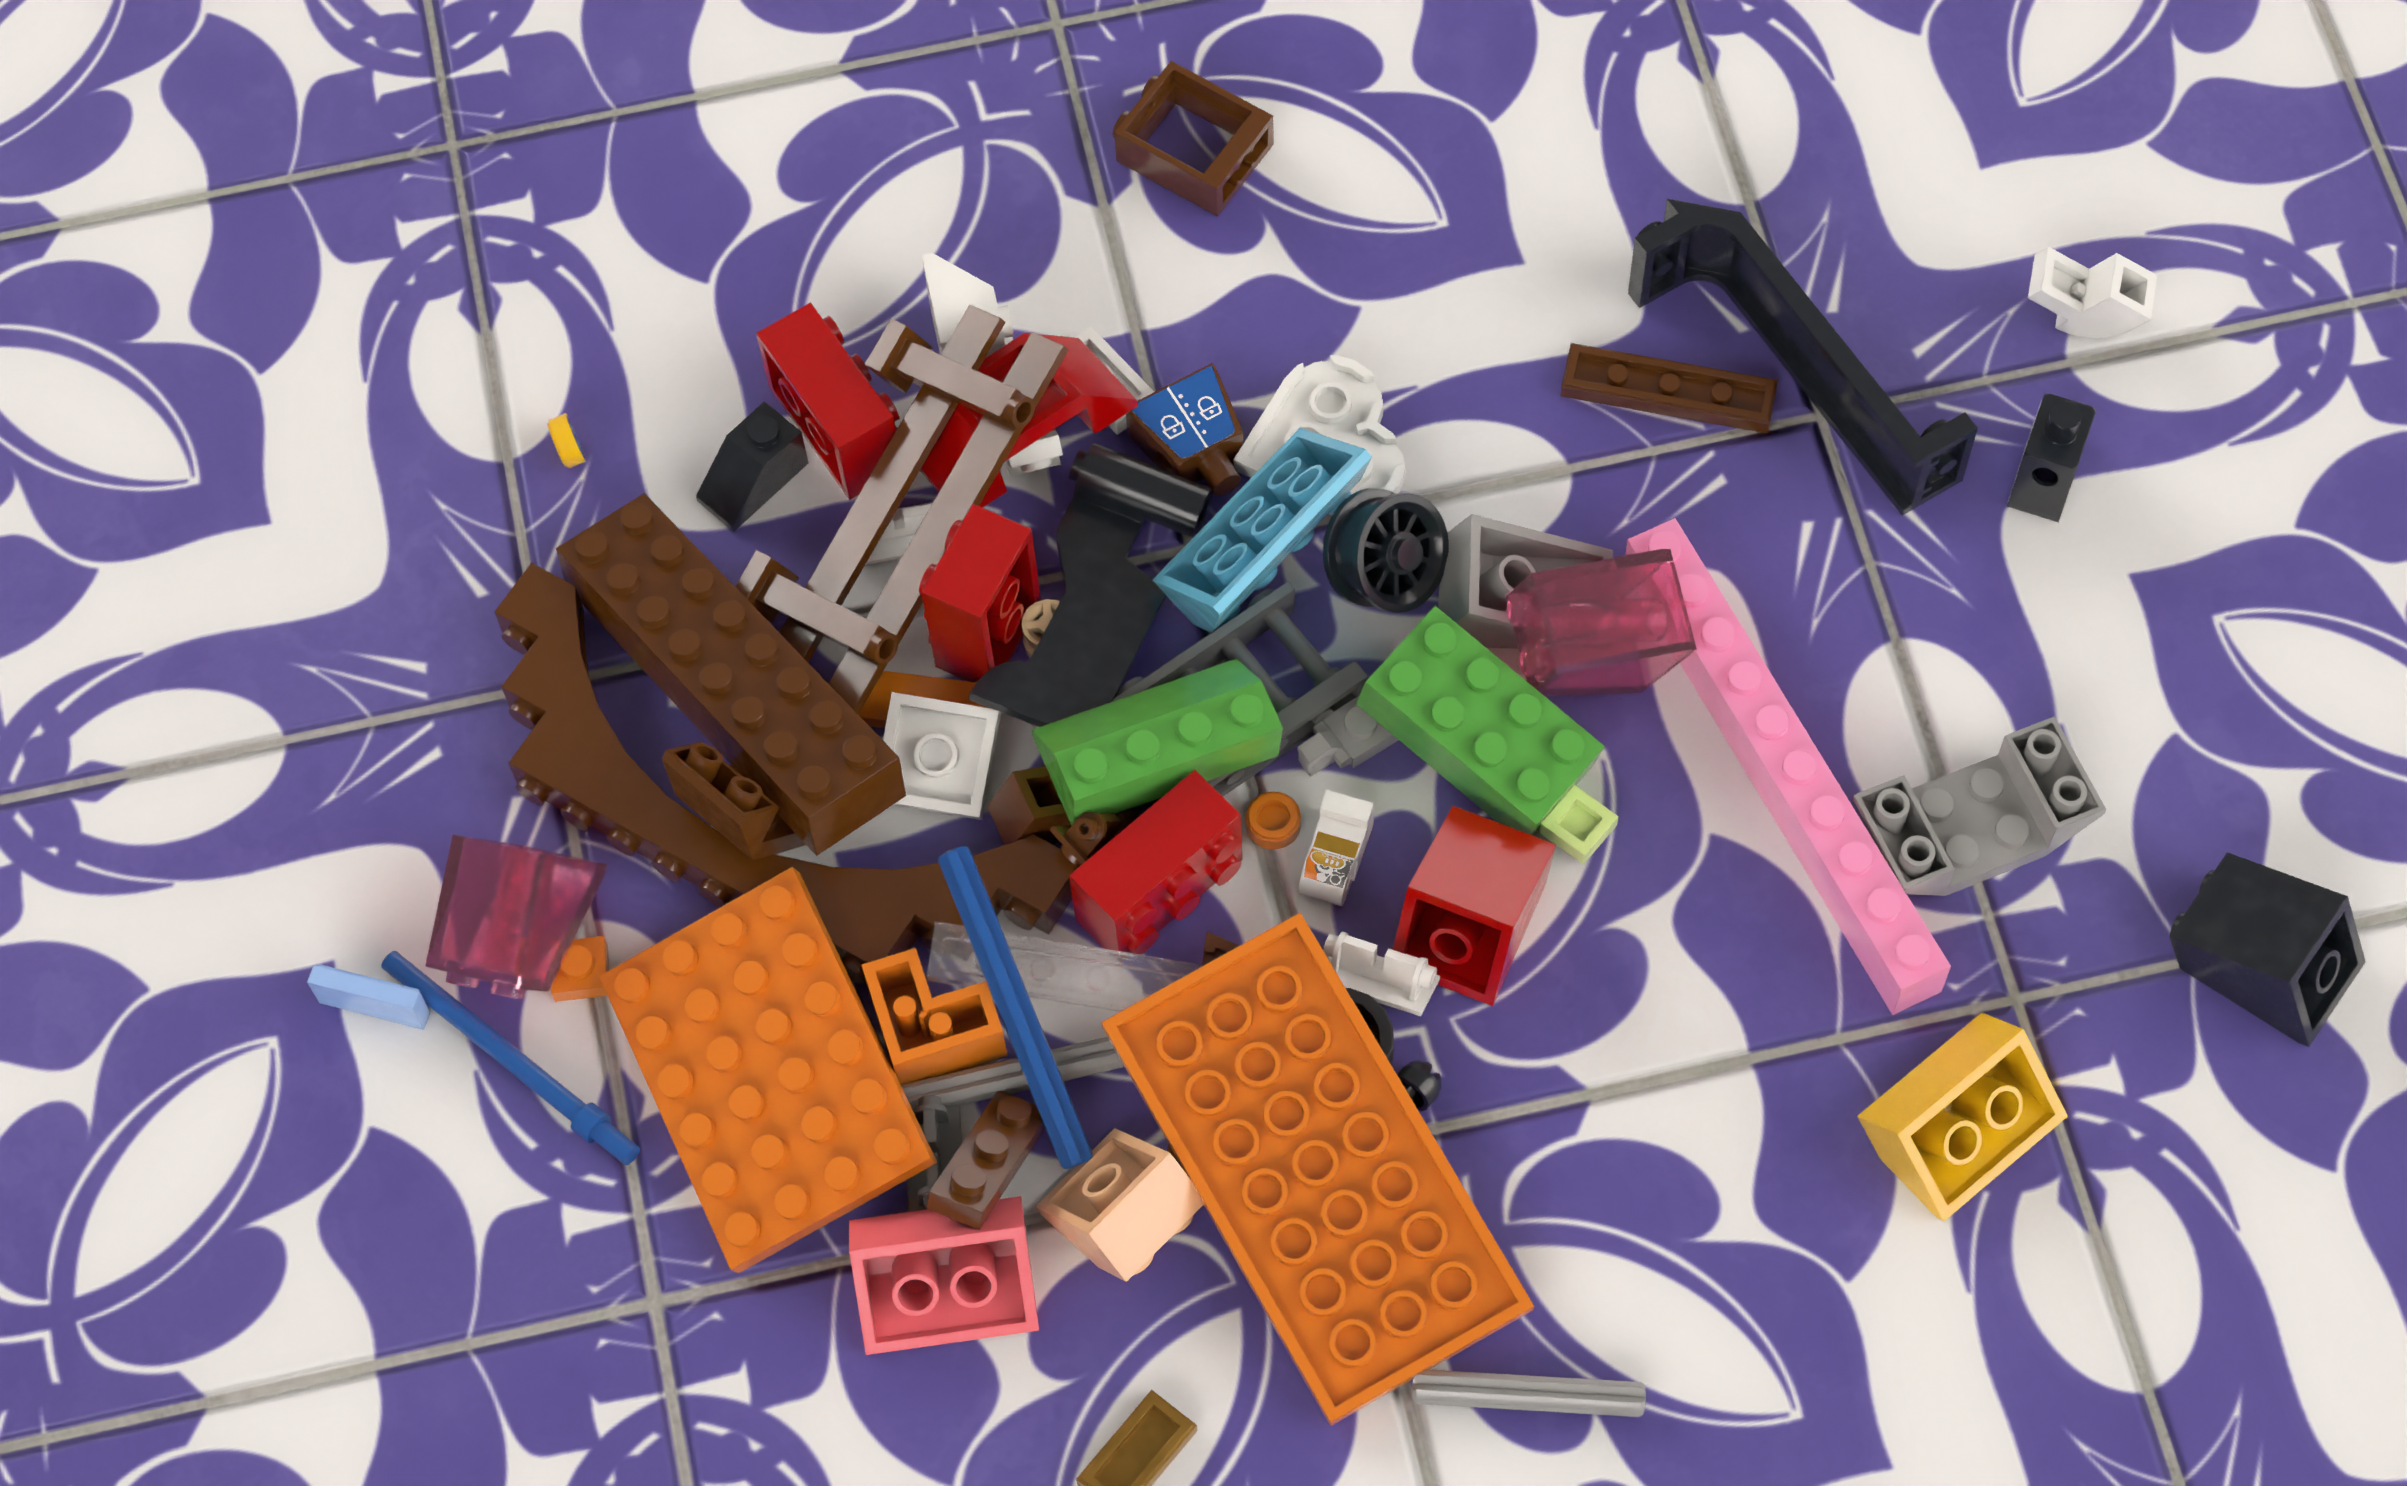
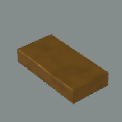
[1076,1389,1198,1486]

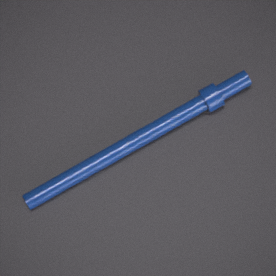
[381,951,640,1165]

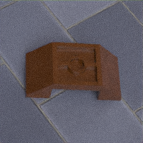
[662,741,806,860]

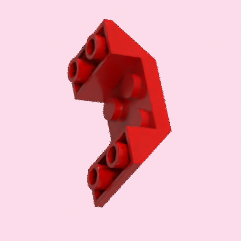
[920,333,1138,508]

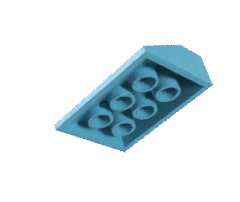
[1153,428,1372,633]

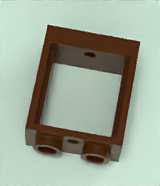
[1112,61,1274,217]

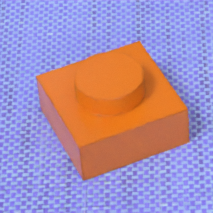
[548,936,609,1002]

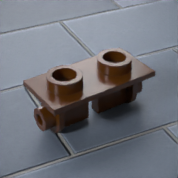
[1050,811,1141,867]

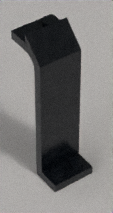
[1628,198,1978,515]

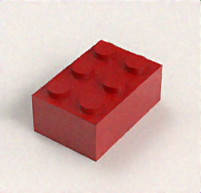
[756,302,900,500]
[919,504,1041,682]
[1069,770,1243,964]

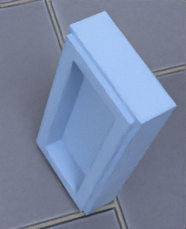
[307,964,430,1030]

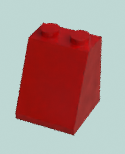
[1393,806,1556,1006]

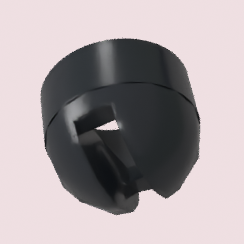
[1397,1060,1442,1111]

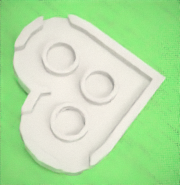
[1233,355,1405,515]

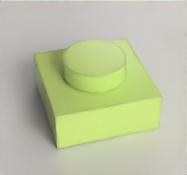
[1539,785,1619,864]

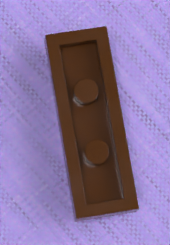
[926,1091,1045,1230]

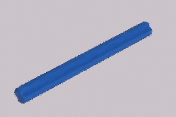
[938,846,1093,1169]

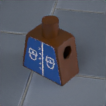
[1126,363,1244,496]

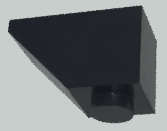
[696,401,809,532]

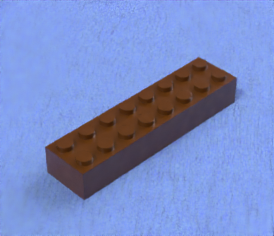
[556,493,906,856]

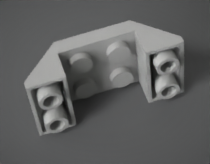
[1853,716,2106,896]

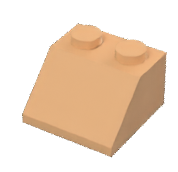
[1035,1128,1204,1282]

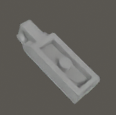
[1297,696,1398,777]

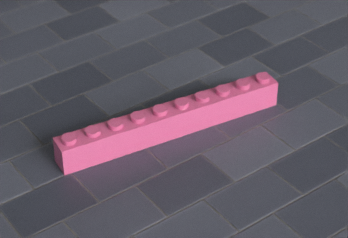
[1623,518,1951,1015]

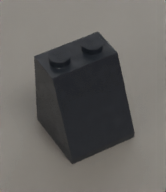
[2169,852,2366,1047]

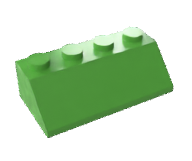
[1032,659,1283,826]

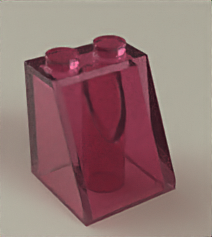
[1506,549,1697,696]
[425,834,607,999]

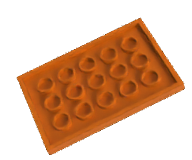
[599,867,937,1274]

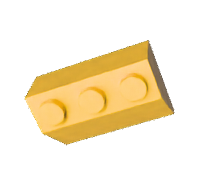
[1857,1012,2068,1221]

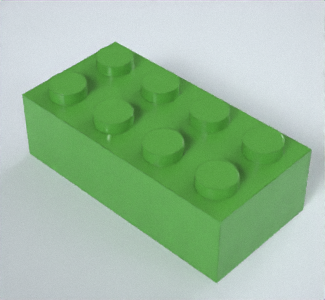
[1356,606,1605,835]

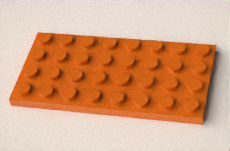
[1101,912,1534,1426]

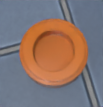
[1246,791,1301,850]

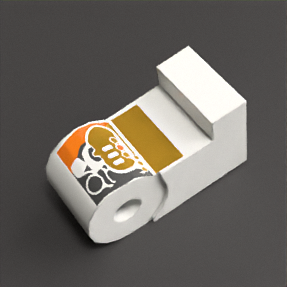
[1299,789,1374,906]

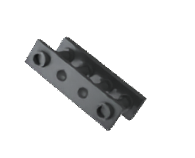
[1113,581,1368,796]

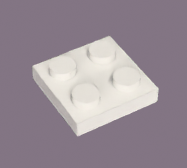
[883,692,1002,820]

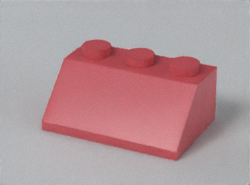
[849,1196,1039,1355]

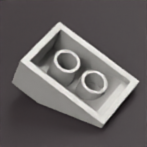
[1439,514,1613,652]

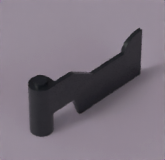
[969,443,1213,727]

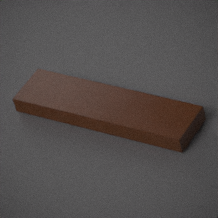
[1560,343,1778,434]

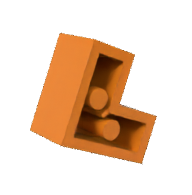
[862,948,1008,1085]

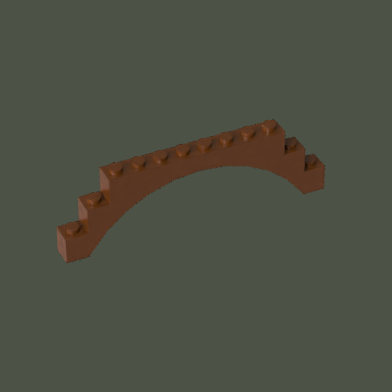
[494,562,1078,985]

